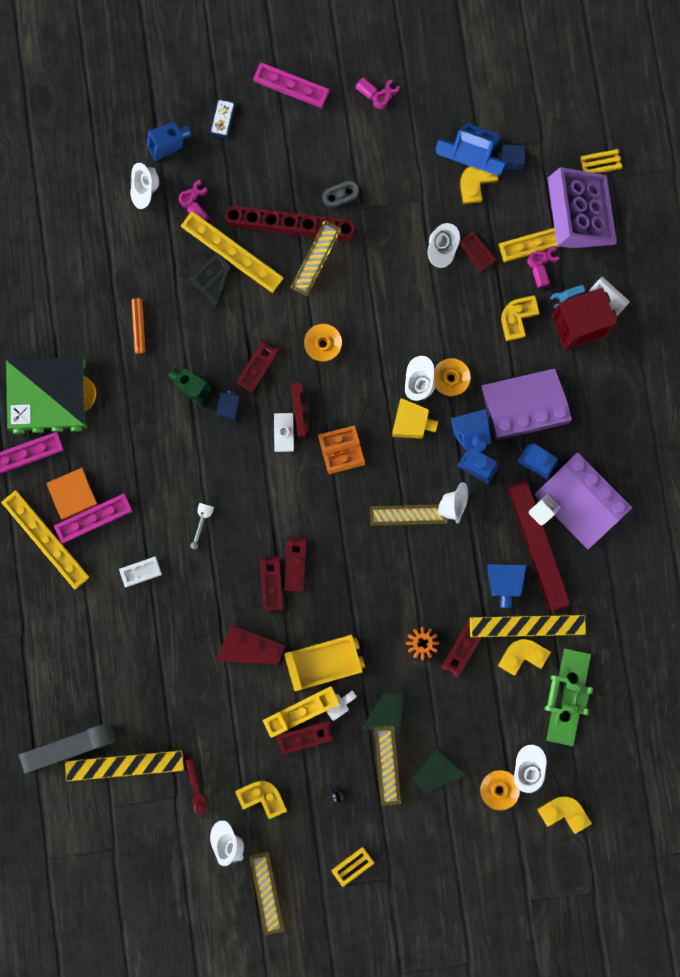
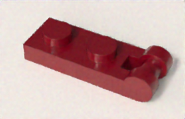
[236,339,280,394]
[291,383,309,439]
[284,537,306,592]
[260,556,283,611]
[441,622,481,678]
[277,721,335,755]

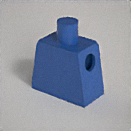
[147,122,191,162]
[451,409,491,451]
[517,444,558,481]
[457,448,498,485]
[487,564,526,608]

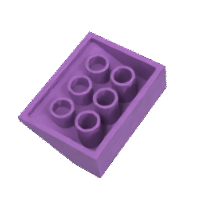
[548,167,617,248]
[481,369,572,441]
[534,453,632,550]

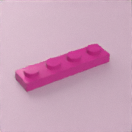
[253,62,329,108]
[0,432,64,474]
[54,494,133,544]

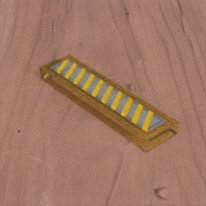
[290,220,341,296]
[370,504,447,526]
[374,725,401,806]
[249,852,284,935]

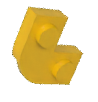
[460,166,498,204]
[501,295,539,341]
[498,639,551,676]
[235,781,287,819]
[537,796,592,834]

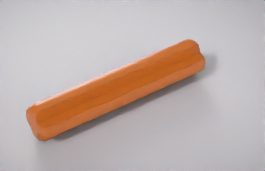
[132,298,146,354]

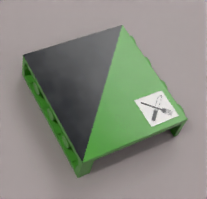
[6,357,87,434]

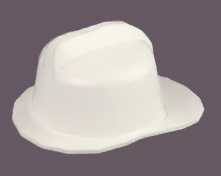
[131,163,159,209]
[428,223,460,268]
[405,356,435,401]
[438,482,468,524]
[514,745,546,793]
[210,821,244,866]

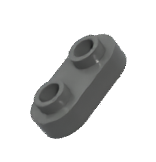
[323,181,359,208]

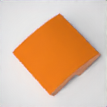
[318,425,365,475]
[47,468,97,520]

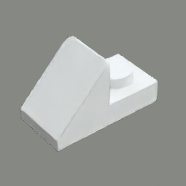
[529,494,561,526]

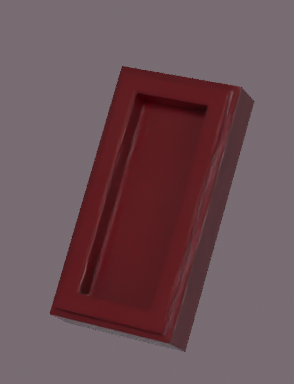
[459,231,496,272]

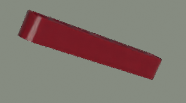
[225,206,354,241]
[507,480,569,612]

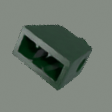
[169,368,215,408]

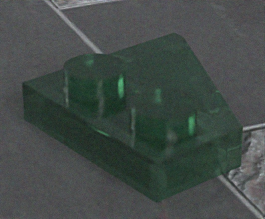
[362,692,404,733]
[411,749,465,793]

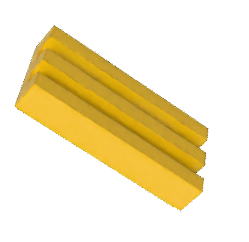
[581,149,622,174]
[331,847,374,887]

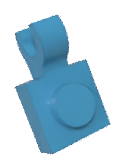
[551,285,585,309]

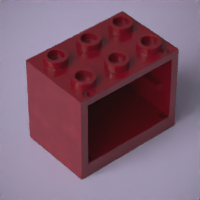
[551,287,618,351]

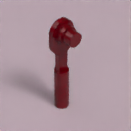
[185,759,207,814]

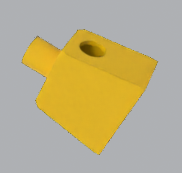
[392,398,438,438]

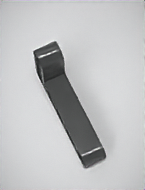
[19,723,116,774]

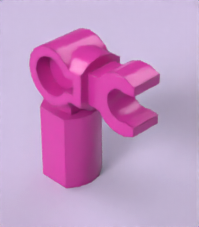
[356,77,400,109]
[179,180,209,221]
[528,247,559,288]

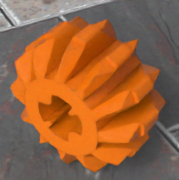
[406,627,439,660]

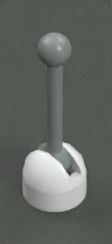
[190,503,214,549]

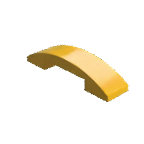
[263,686,340,738]

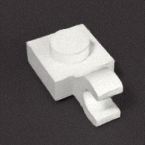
[326,690,357,721]

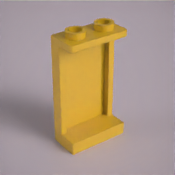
[284,635,365,691]

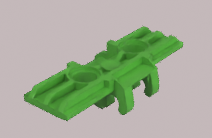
[544,649,593,746]

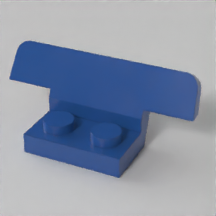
[436,123,507,176]

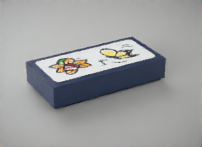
[209,98,236,139]

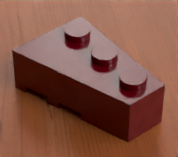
[216,625,286,664]

